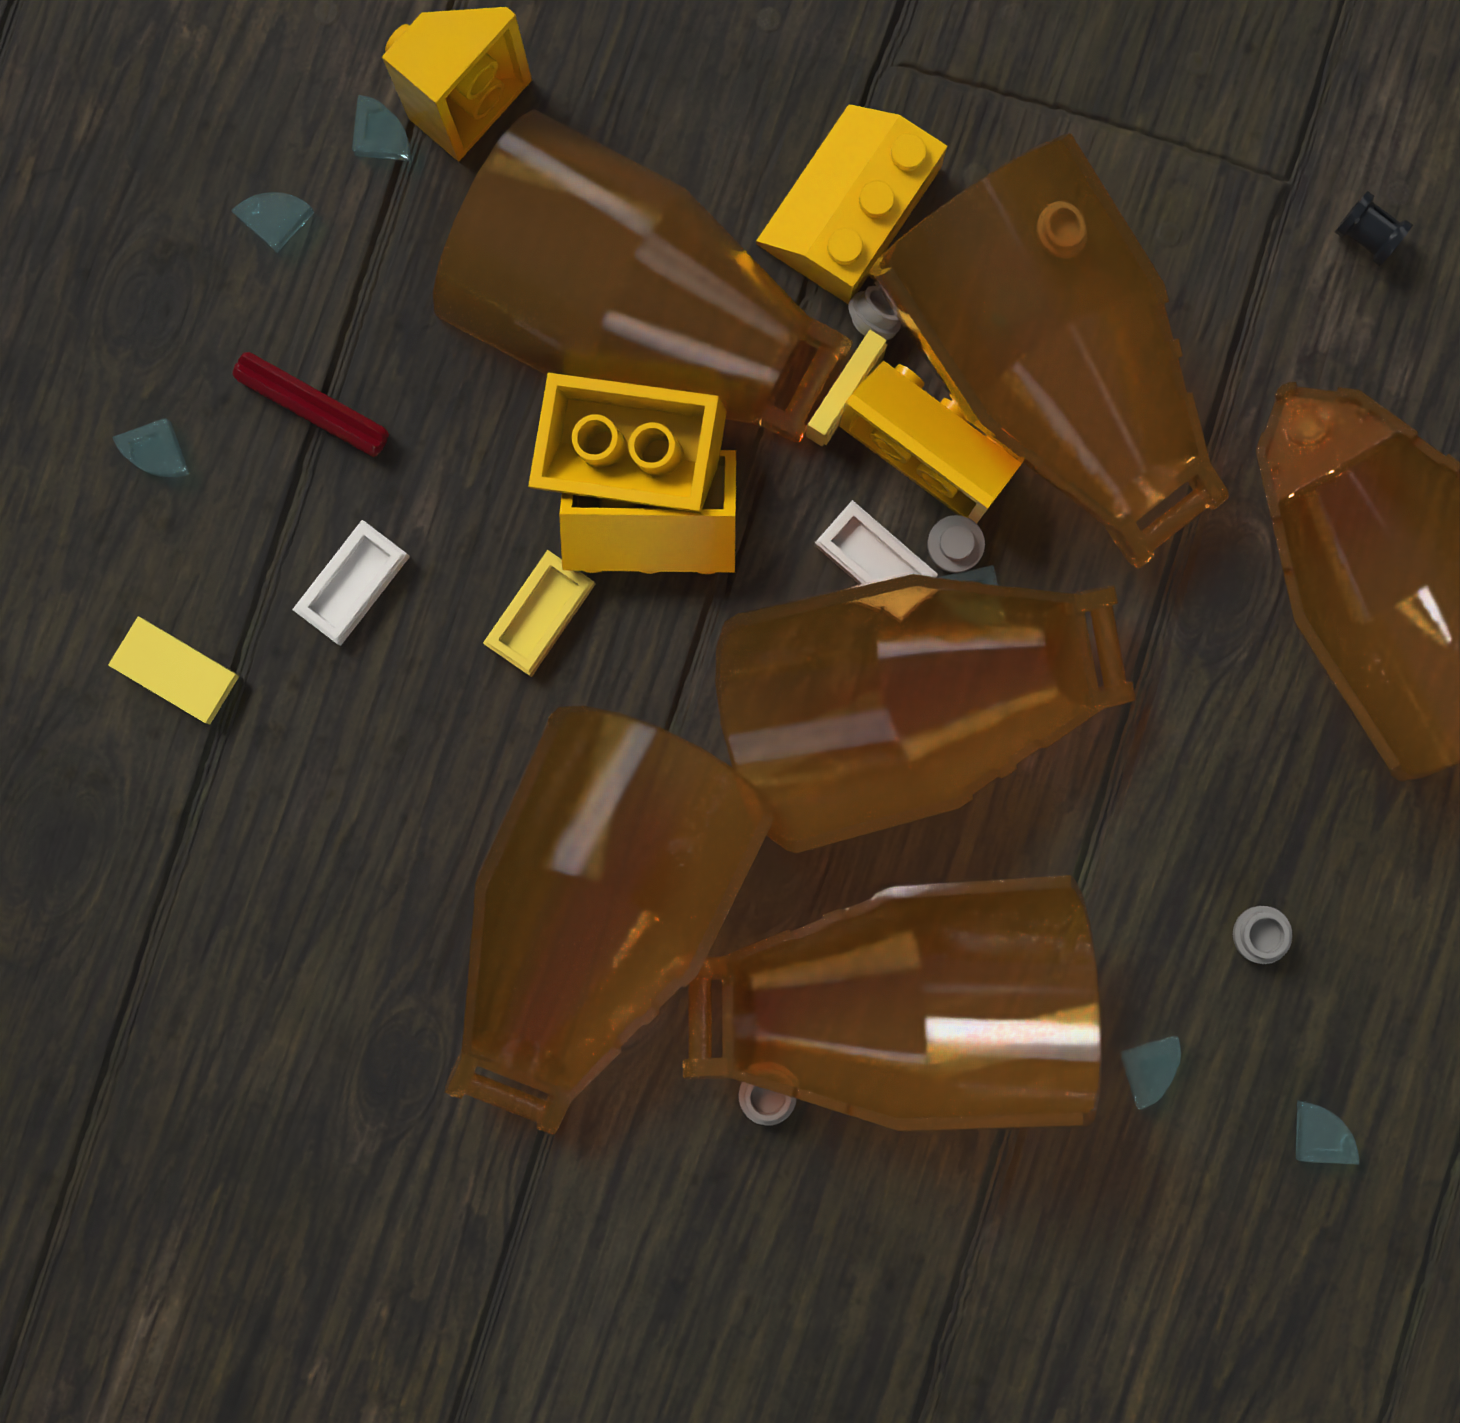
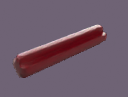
[232,352,389,456]

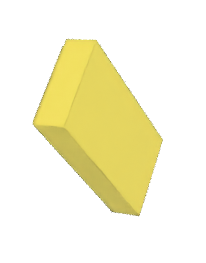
[806,330,887,446]
[483,550,596,677]
[108,616,239,724]

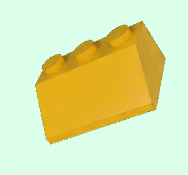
[382,7,532,162]
[756,104,948,305]
[839,360,1022,524]
[528,373,727,513]
[559,450,736,574]

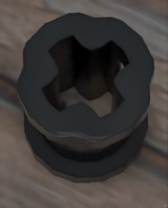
[1334,191,1413,266]

